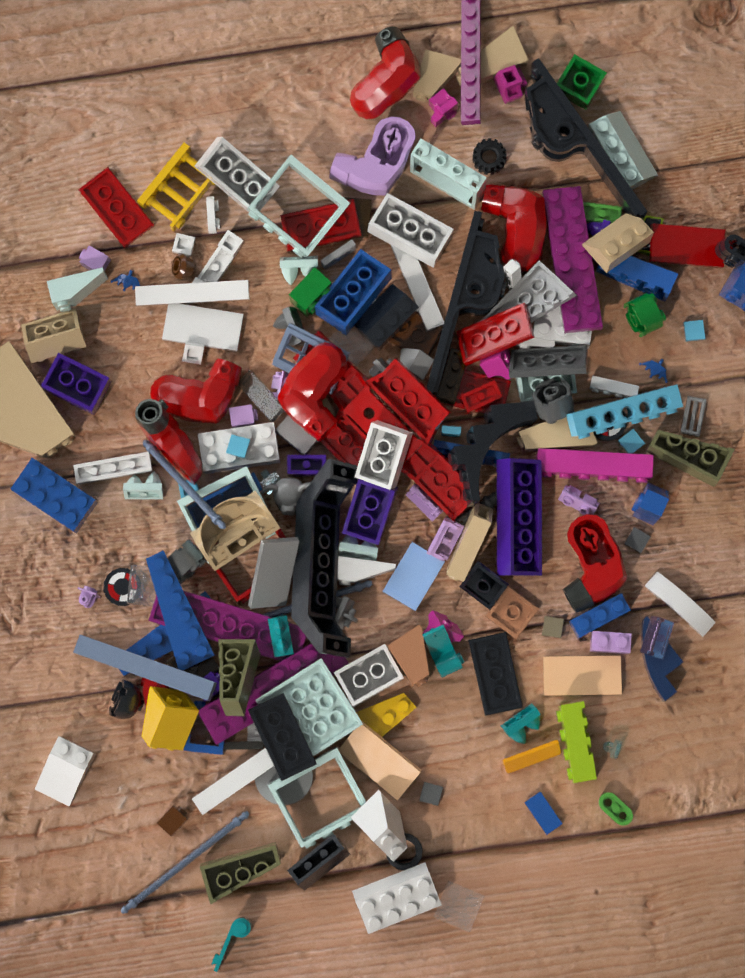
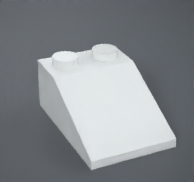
[35,736,96,806]

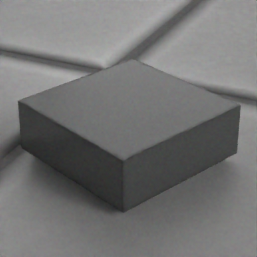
[624,527,651,554]
[419,782,443,806]

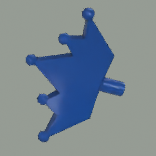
[111,270,140,291]
[639,359,668,383]

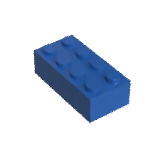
[315,249,392,336]
[11,458,98,534]

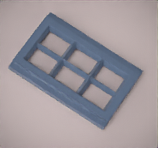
[272,323,350,394]

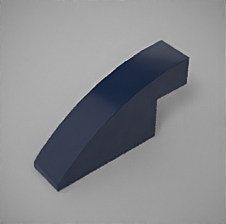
[641,616,683,702]

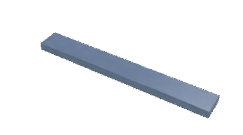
[73,635,217,701]

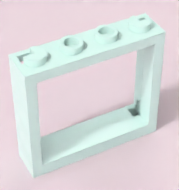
[410,138,487,210]
[247,155,350,257]
[177,466,276,564]
[267,747,366,849]

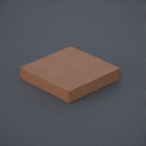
[486,586,539,640]

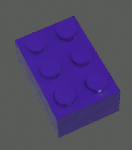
[41,353,112,415]
[342,479,398,545]

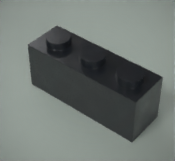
[287,834,351,891]

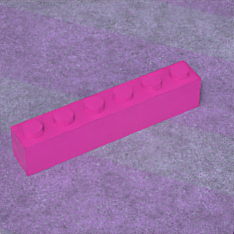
[537,448,654,483]

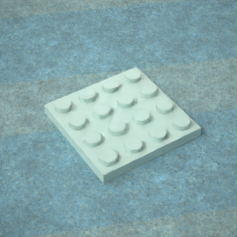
[255,658,363,756]

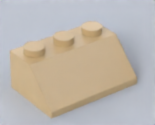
[582,213,654,273]
[21,309,86,363]

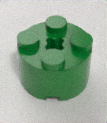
[624,293,666,337]

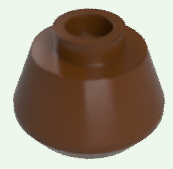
[172,254,196,279]

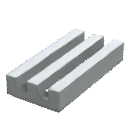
[321,240,356,270]
[680,396,707,437]

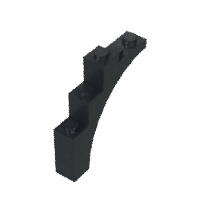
[448,401,538,507]

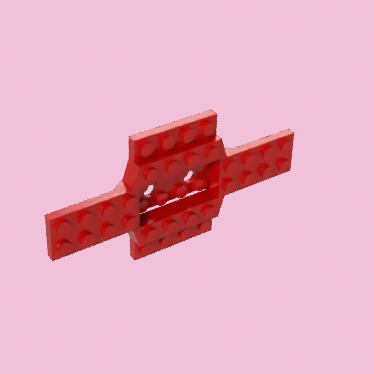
[293,331,481,521]

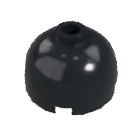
[109,679,144,719]

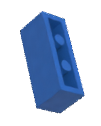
[569,593,631,639]

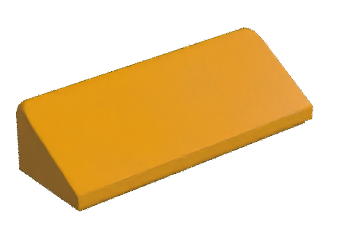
[502,740,561,773]

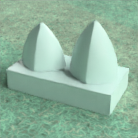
[280,256,318,285]
[123,471,163,499]
[338,535,378,561]

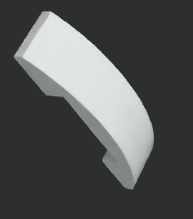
[192,230,244,303]
[645,572,716,637]

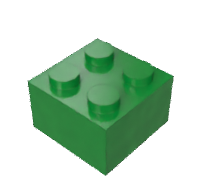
[557,54,607,110]
[289,267,332,317]

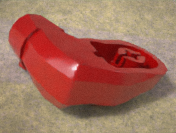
[481,184,546,272]
[278,342,348,442]
[150,358,242,424]

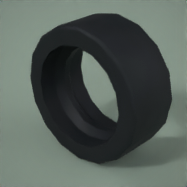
[386,833,423,870]

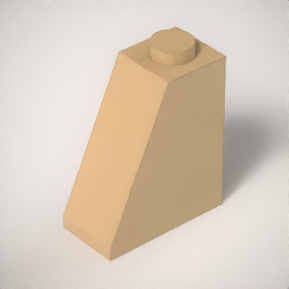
[413,49,461,102]

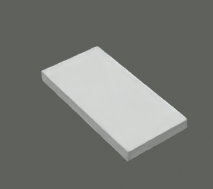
[162,304,244,352]

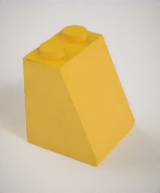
[142,686,199,751]

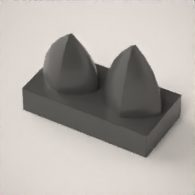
[273,307,305,346]

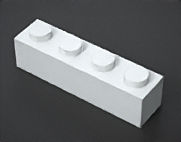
[503,259,522,290]
[589,376,639,398]

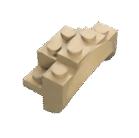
[190,490,280,571]

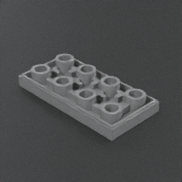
[248,537,299,609]

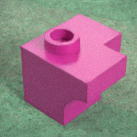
[493,65,527,104]
[429,88,458,128]
[480,349,510,380]
[423,610,464,643]

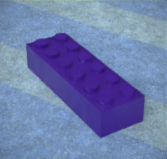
[497,458,542,576]

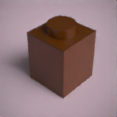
[157,806,188,836]

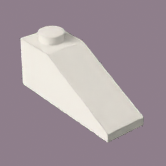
[337,556,396,586]

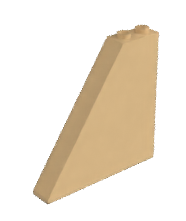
[0,341,76,458]

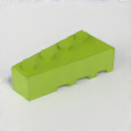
[556,701,597,784]

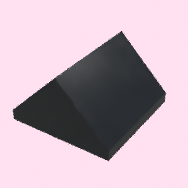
[459,561,509,610]

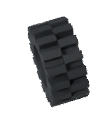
[472,138,507,175]

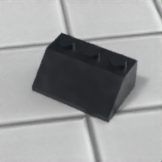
[354,284,419,351]

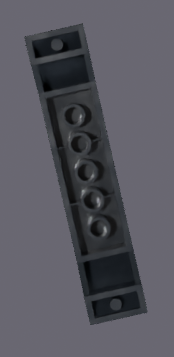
[291,459,358,658]

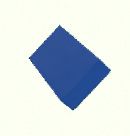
[524,792,562,835]

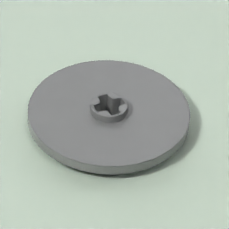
[255,766,313,805]

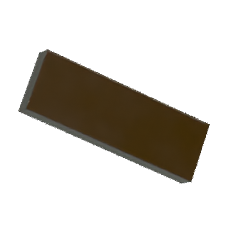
[436,348,466,405]

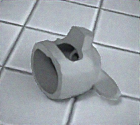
[261,478,311,516]

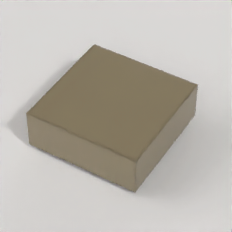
[542,616,564,638]

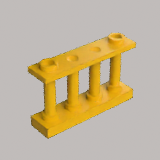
[137,142,215,232]

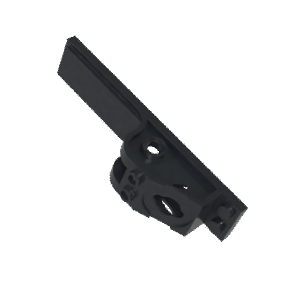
[524,58,647,220]
[427,211,507,397]

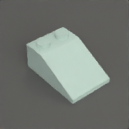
[47,267,108,312]

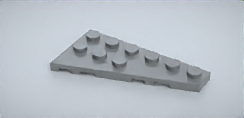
[481,261,577,323]

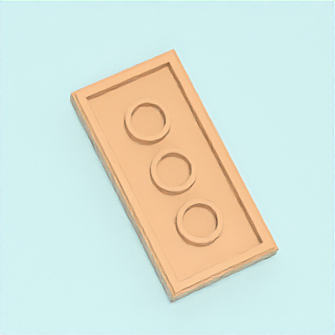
[543,656,622,696]
[339,721,422,800]

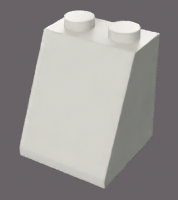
[351,790,407,862]

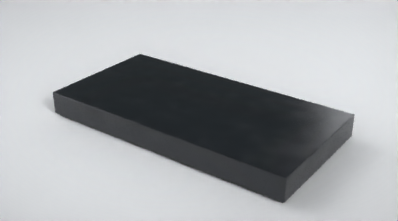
[468,632,523,716]
[248,693,317,781]

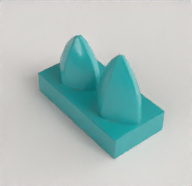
[268,615,294,657]
[500,703,541,744]

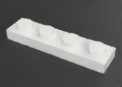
[73,452,152,485]

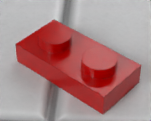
[460,380,503,413]

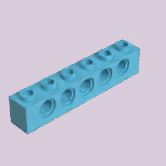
[566,384,683,439]

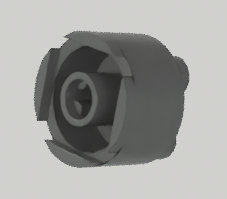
[532,379,574,424]
[168,540,207,585]

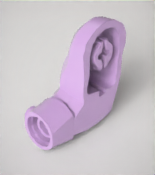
[329,117,415,196]

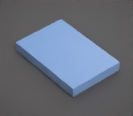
[382,542,445,611]

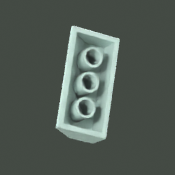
[588,111,658,190]

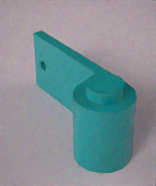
[422,625,465,678]
[211,917,252,972]

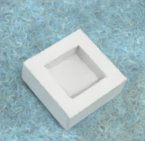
[172,233,195,257]
[182,341,204,365]

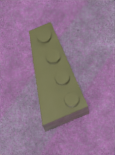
[646,430,735,487]
[218,639,261,716]
[200,842,281,905]

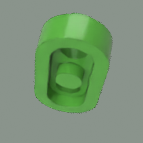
[598,792,633,826]

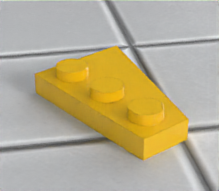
[356,693,417,737]

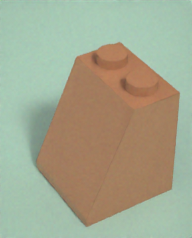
[387,624,429,688]

